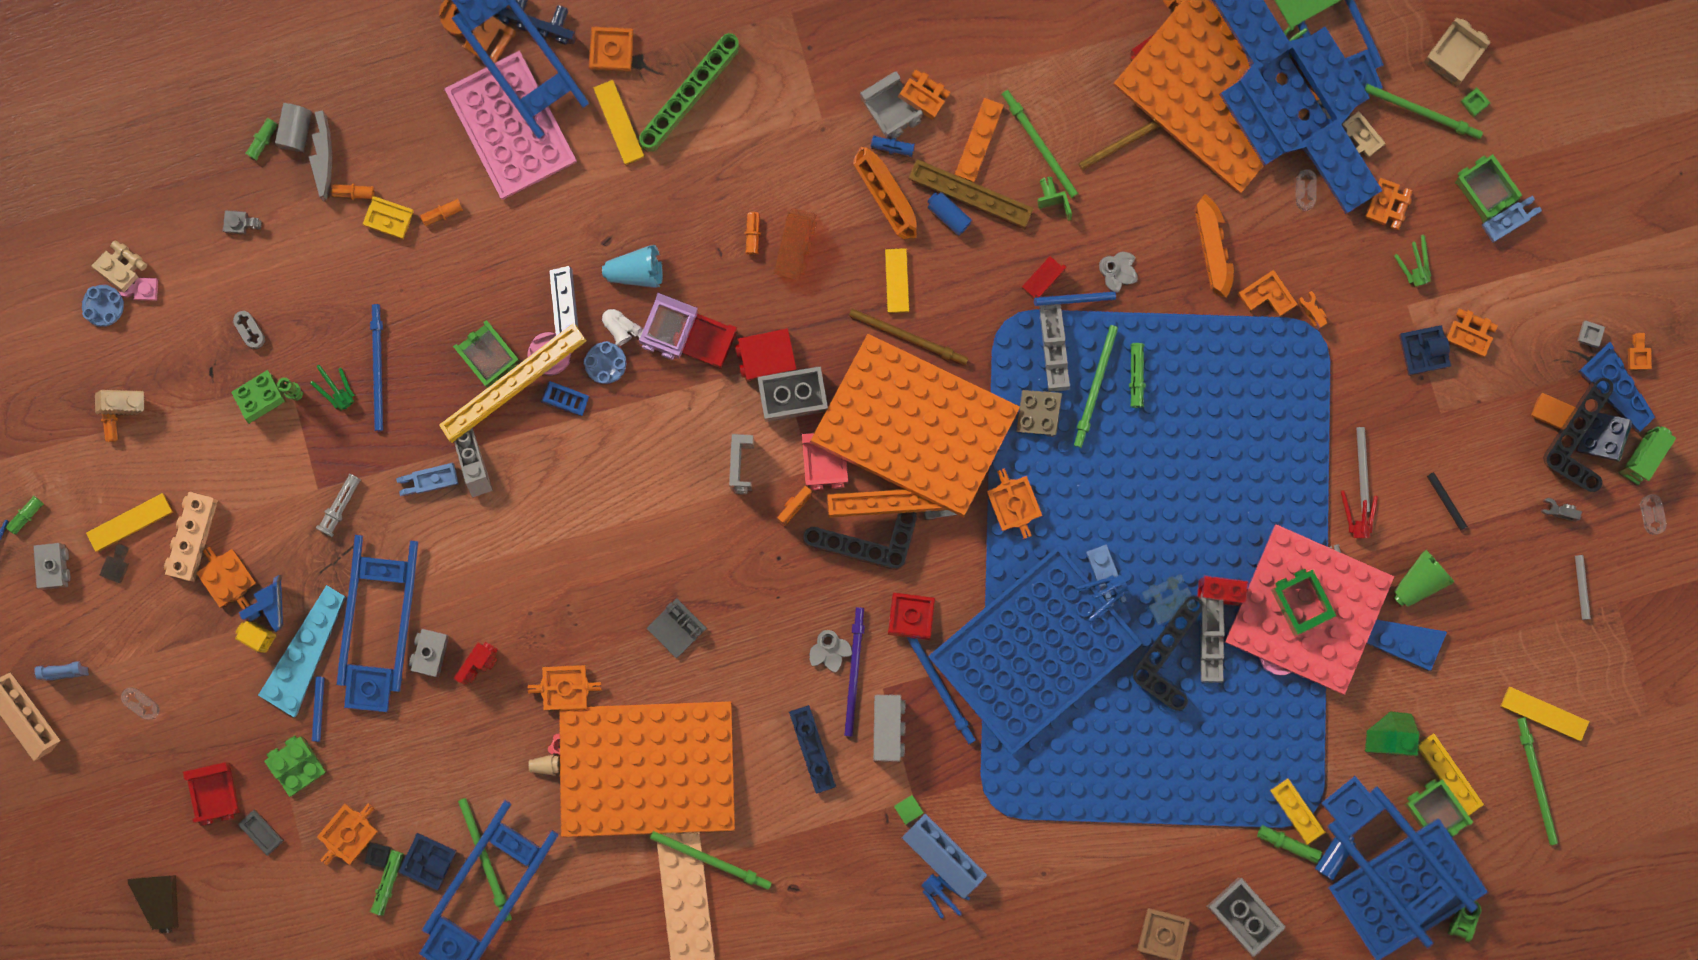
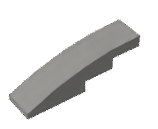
[309,110,332,201]
[1039,304,1070,392]
[1200,593,1224,683]

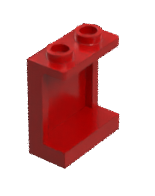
[672,314,738,369]
[735,328,797,382]
[1196,576,1248,607]
[183,762,240,826]

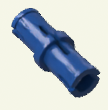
[871,135,915,157]

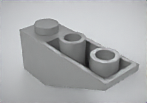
[454,428,493,498]

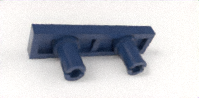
[494,0,576,45]
[789,705,836,794]

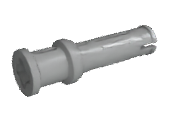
[316,474,361,537]

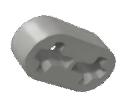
[233,311,265,349]

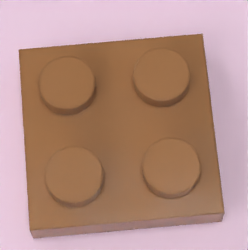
[1137,908,1190,960]

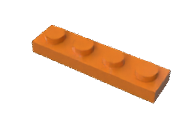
[955,98,1004,183]

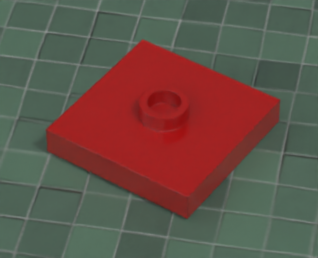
[888,592,935,640]

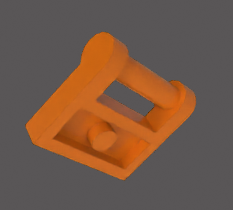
[462,17,517,63]

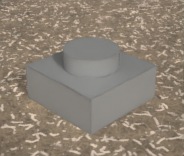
[1577,321,1605,348]

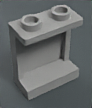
[860,71,923,139]
[729,434,754,494]

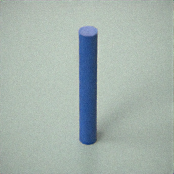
[312,677,325,742]

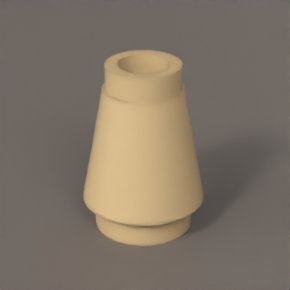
[529,754,560,776]

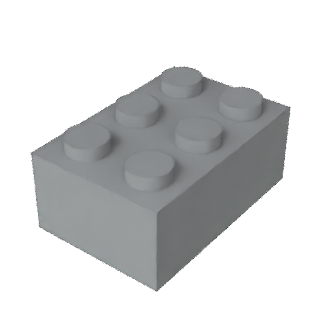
[758,366,828,422]
[873,695,905,762]
[1206,878,1286,957]

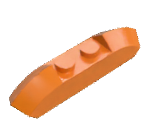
[853,147,917,239]
[1194,194,1234,298]

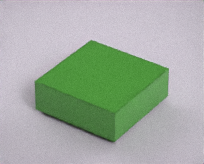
[1460,88,1491,118]
[894,795,923,825]

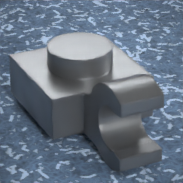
[223,210,262,234]
[1541,498,1582,522]

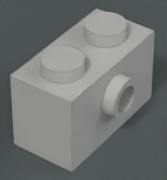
[34,543,71,590]
[409,629,449,678]

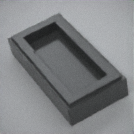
[238,809,284,856]

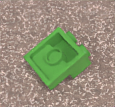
[264,736,327,797]

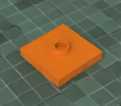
[589,27,634,71]
[777,485,812,527]

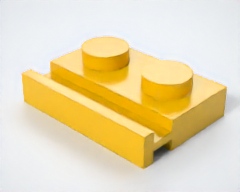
[363,196,414,239]

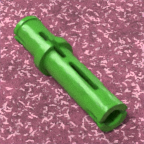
[1129,343,1146,408]
[277,378,303,400]
[1257,825,1322,864]
[370,850,405,916]

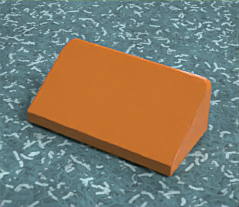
[1531,393,1578,429]

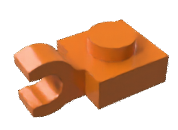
[1298,291,1327,330]
[1628,333,1652,370]

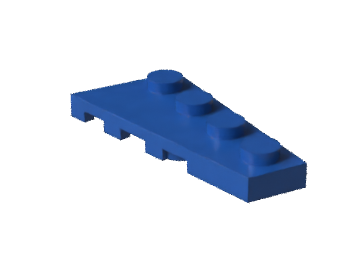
[1578,342,1655,432]
[1366,620,1447,671]

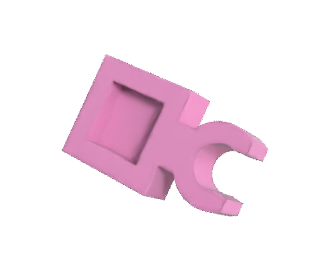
[119,278,158,301]

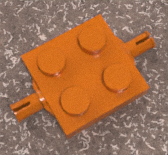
[987,468,1042,539]
[196,547,257,610]
[528,665,602,710]
[317,803,379,865]

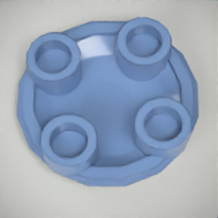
[82,285,124,326]
[584,341,627,384]

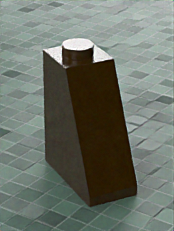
[127,875,179,933]

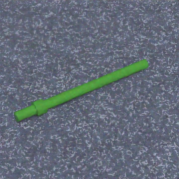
[1365,84,1483,139]
[1001,90,1078,198]
[1074,325,1118,448]
[1517,717,1558,845]
[458,798,512,922]
[650,831,771,890]

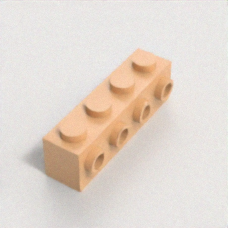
[164,492,218,582]
[0,673,60,761]

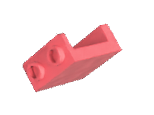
[802,433,848,491]

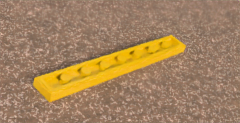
[440,323,586,443]

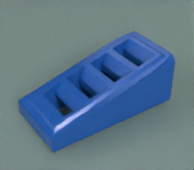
[541,381,589,416]

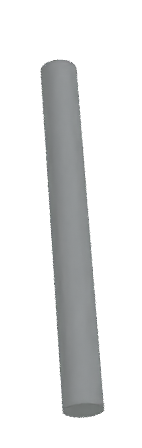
[1356,427,1370,512]

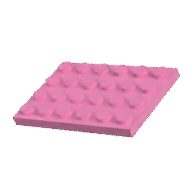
[445,51,577,200]

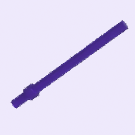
[844,607,865,736]

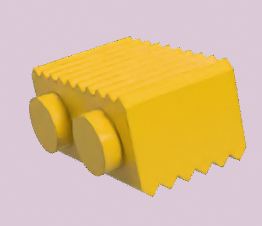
[235,621,276,653]

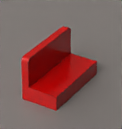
[1022,256,1067,299]

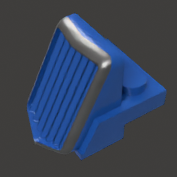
[238,575,284,632]

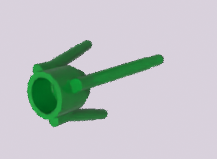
[310,365,355,411]

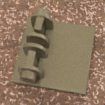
[1016,390,1062,437]

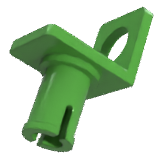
[1037,177,1072,221]

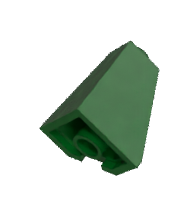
[1365,711,1419,757]

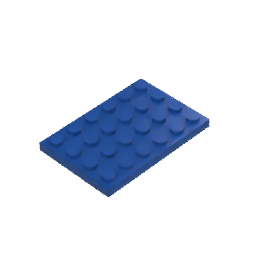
[1329,818,1488,960]

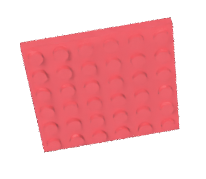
[1225,525,1394,695]

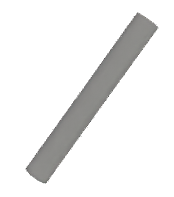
[1575,555,1591,620]

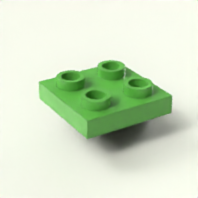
[231,370,285,424]

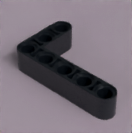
[1543,377,1614,492]
[804,512,917,570]
[1133,595,1203,711]

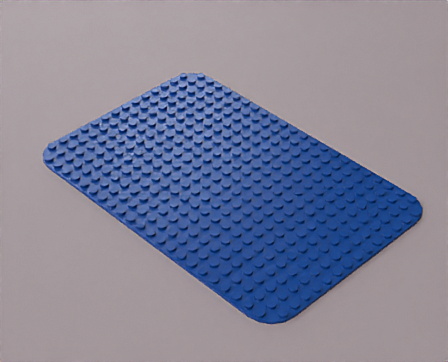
[980,309,1330,828]

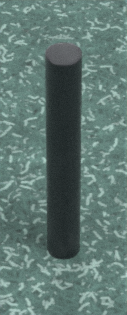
[1427,472,1468,531]

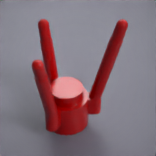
[1341,490,1378,538]

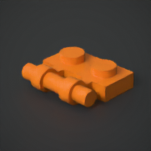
[898,69,950,120]
[1365,178,1413,230]
[1446,308,1498,358]

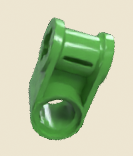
[1448,901,1481,943]

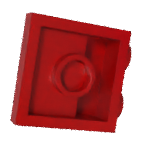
[454,642,498,685]

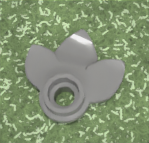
[1099,252,1138,293]
[810,630,852,672]

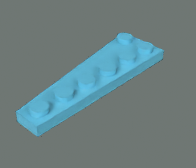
[258,585,346,717]

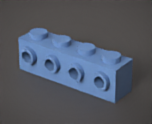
[902,814,987,899]

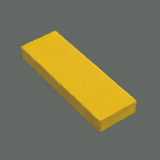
[885,249,909,313]
[1270,778,1325,845]

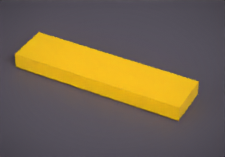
[594,80,645,165]
[86,493,174,552]
[1500,687,1589,741]
[1418,733,1484,815]

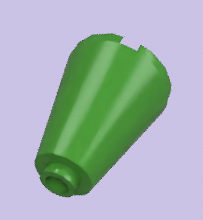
[1394,550,1455,607]

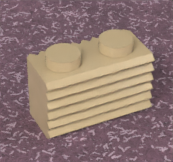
[95,390,144,415]

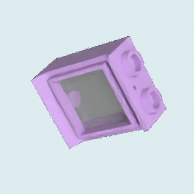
[639,293,698,360]

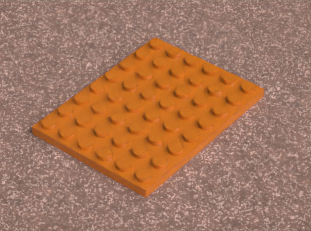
[1113,0,1319,194]
[810,334,1020,518]
[559,701,735,838]

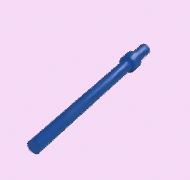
[370,304,383,431]
[906,637,976,744]

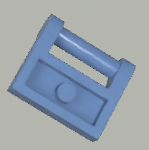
[35,661,89,681]

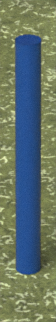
[1034,292,1116,306]

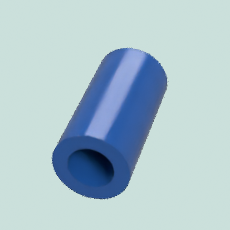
[927,192,973,236]
[1315,836,1356,881]

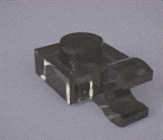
[99,544,129,584]

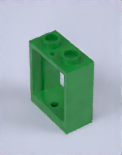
[1271,569,1336,636]

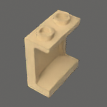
[1424,18,1491,86]

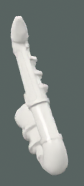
[602,309,671,346]

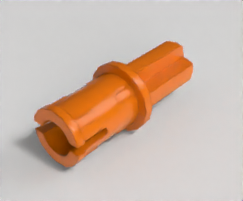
[331,183,374,200]
[421,198,463,226]
[744,212,761,255]
[101,413,118,442]

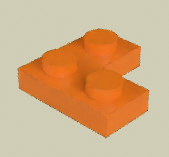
[1238,270,1298,317]

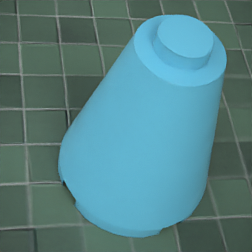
[602,245,663,288]

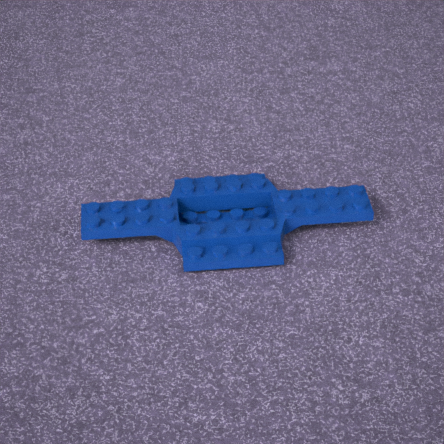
[1212,0,1382,214]

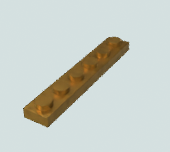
[909,159,1033,229]

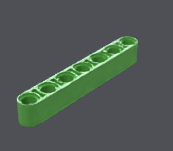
[639,33,739,152]

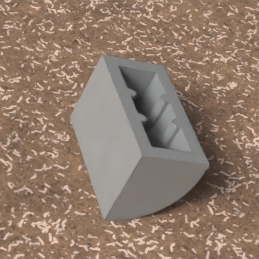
[275,103,312,152]

